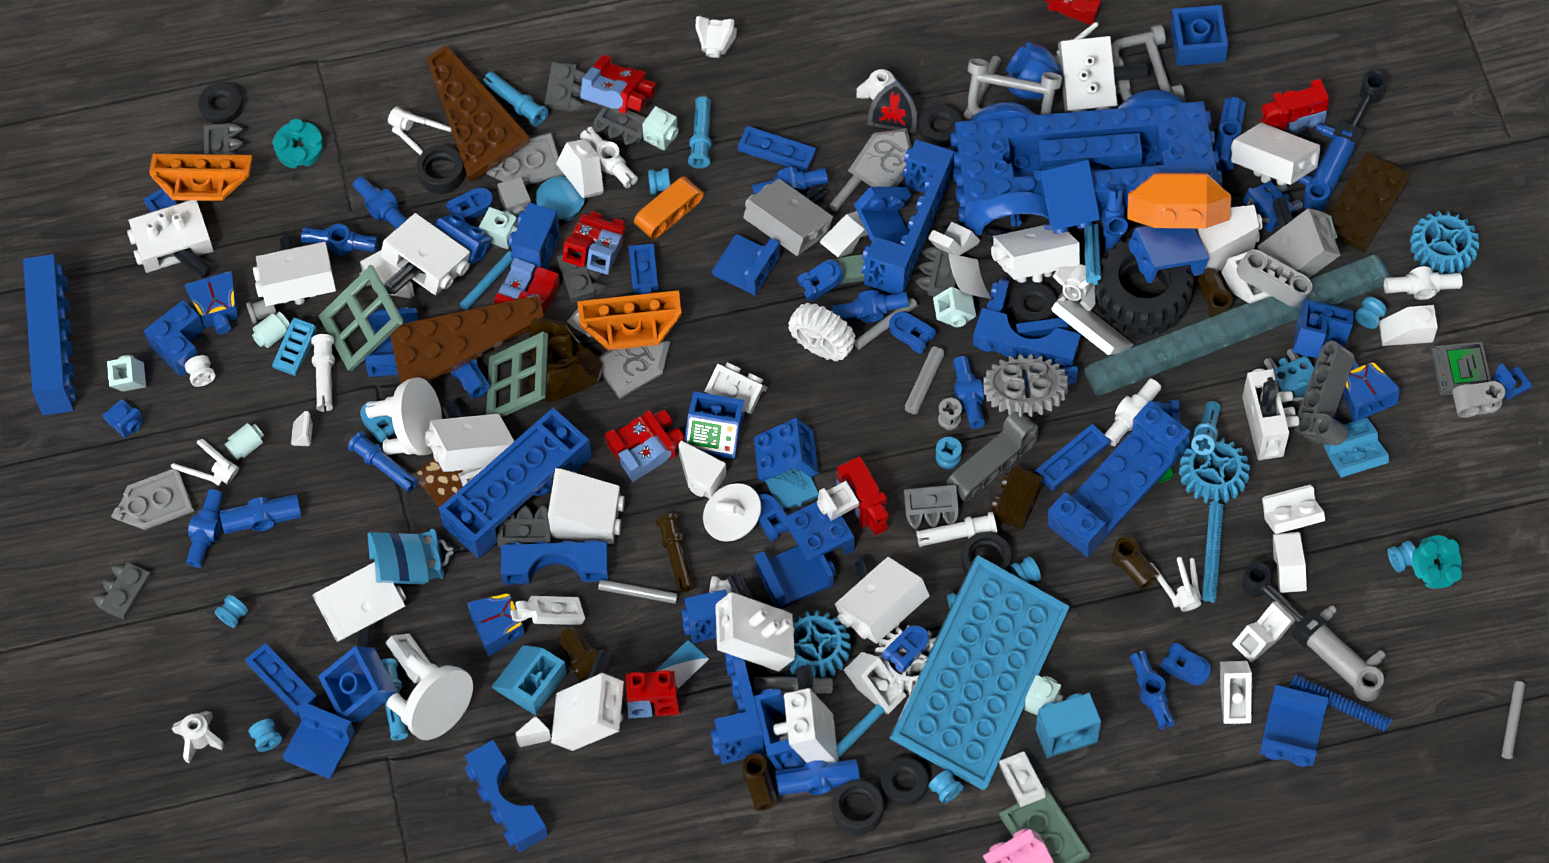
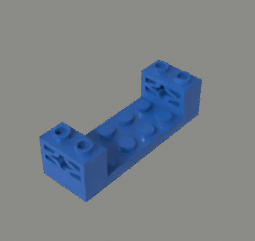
[861,140,954,294]
[1048,401,1190,558]
[439,408,592,559]
[681,589,764,764]

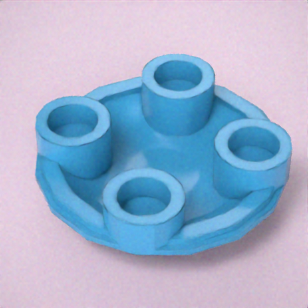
[536,176,585,221]

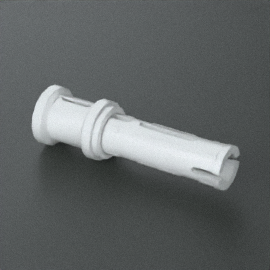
[311,334,335,412]
[916,512,997,547]

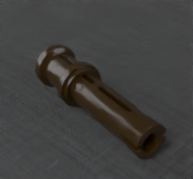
[656,513,694,593]

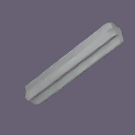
[905,346,944,415]
[754,676,833,694]

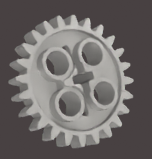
[984,354,1068,417]

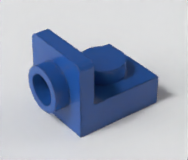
[103,399,144,438]

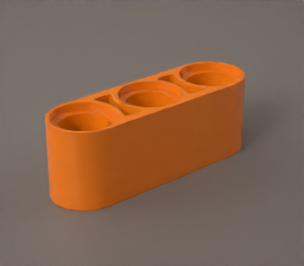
[634,176,704,239]

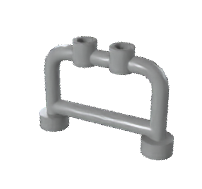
[1111,24,1185,102]
[968,58,1062,115]

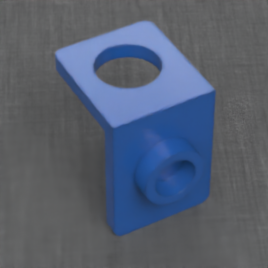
[1493,363,1532,400]

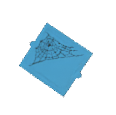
[765,467,819,511]

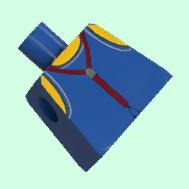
[185,271,239,334]
[1342,360,1399,422]
[467,594,528,656]

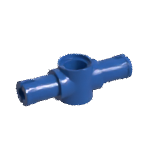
[752,167,828,195]
[353,176,408,229]
[1100,184,1128,253]
[301,224,378,256]
[831,290,909,322]
[953,356,985,429]
[186,489,223,568]
[1130,651,1175,730]

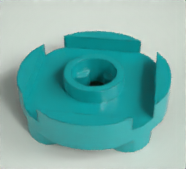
[273,119,323,168]
[1412,535,1462,589]

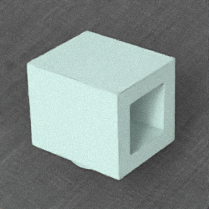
[642,106,679,151]
[479,207,518,249]
[933,287,976,327]
[107,355,146,392]
[1024,675,1063,715]

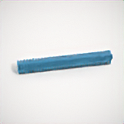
[1084,223,1101,285]
[1202,501,1224,603]

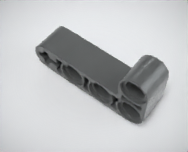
[1294,341,1354,446]
[946,412,1038,502]

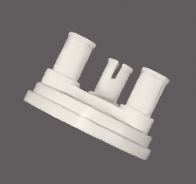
[366,378,442,455]
[387,653,473,740]

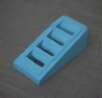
[272,318,318,376]

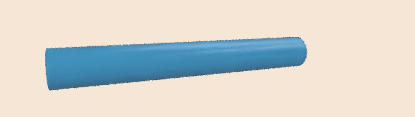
[460,251,513,310]
[837,704,885,759]

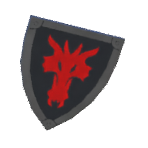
[867,80,917,133]

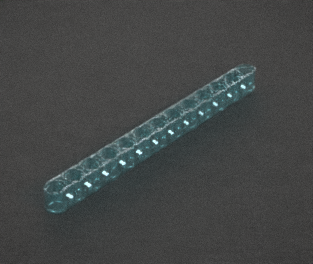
[1084,255,1391,395]

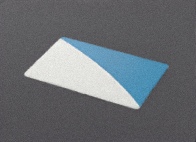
[656,641,709,688]

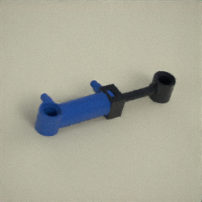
[1297,70,1388,212]

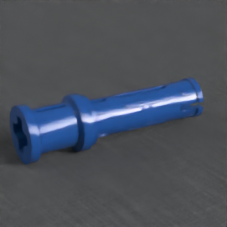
[348,431,419,493]

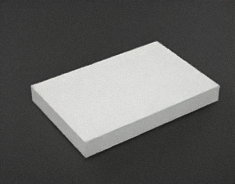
[1052,300,1134,355]

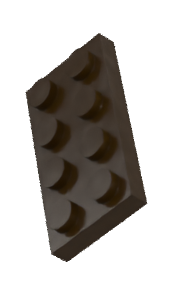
[1328,152,1411,253]

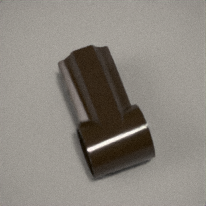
[1195,268,1232,321]
[1112,536,1159,590]
[557,627,598,682]
[742,753,778,811]

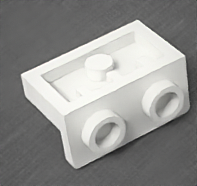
[704,362,768,414]
[1262,485,1325,534]

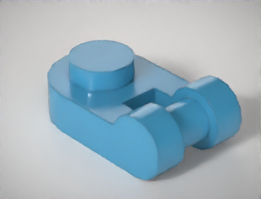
[360,401,396,445]

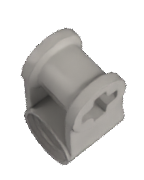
[1452,381,1505,418]

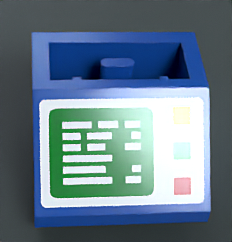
[685,392,745,459]

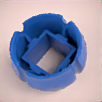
[1004,42,1061,100]

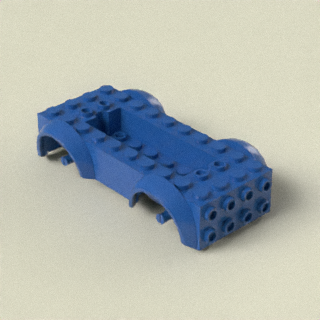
[950,90,1222,235]

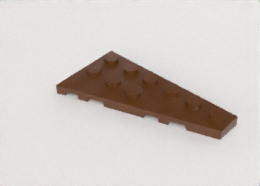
[426,45,530,182]
[390,295,544,384]

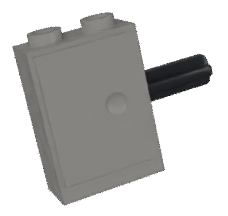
[743,179,833,256]
[1258,197,1340,278]

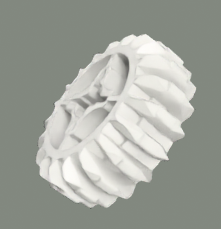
[788,303,855,361]
[875,625,937,695]

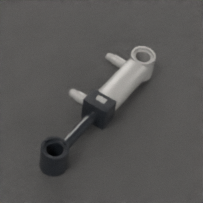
[1242,562,1385,701]

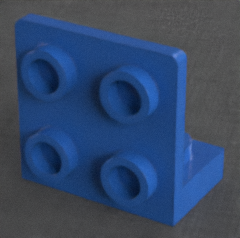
[854,187,911,244]
[712,235,780,295]
[754,418,819,482]
[784,502,854,561]
[283,702,355,779]

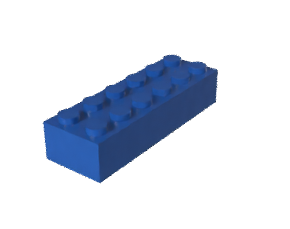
[23,254,77,415]

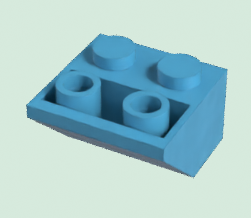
[492,645,567,716]

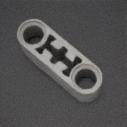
[1237,249,1312,307]

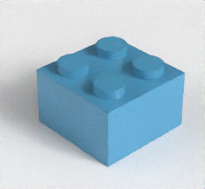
[1036,693,1101,758]

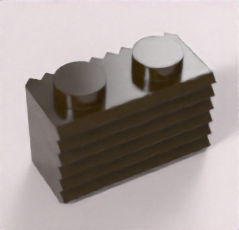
[991,466,1043,530]

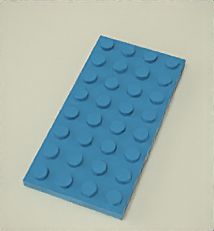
[889,555,1070,790]

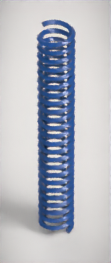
[1288,674,1392,732]

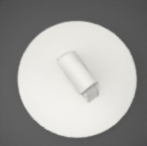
[703,484,761,541]

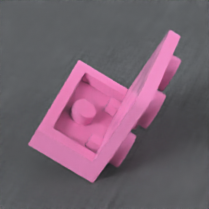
[983,829,1054,863]

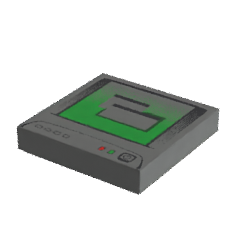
[1430,341,1491,396]

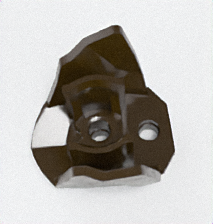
[527,319,602,402]

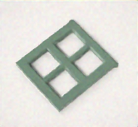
[319,265,404,371]
[486,332,548,418]

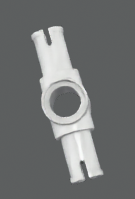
[580,127,638,188]
[1384,267,1462,300]
[1104,379,1161,446]

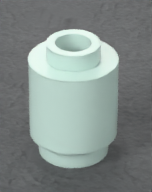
[252,312,290,348]
[224,423,264,460]

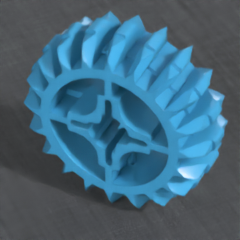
[1410,211,1479,275]
[1179,437,1250,504]
[786,610,851,679]

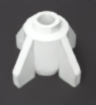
[696,16,737,58]
[857,70,896,100]
[1053,265,1095,312]
[172,711,224,763]

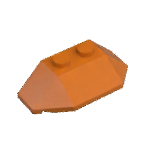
[149,154,252,201]
[1127,173,1231,229]
[577,291,682,350]

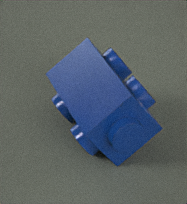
[434,214,492,265]

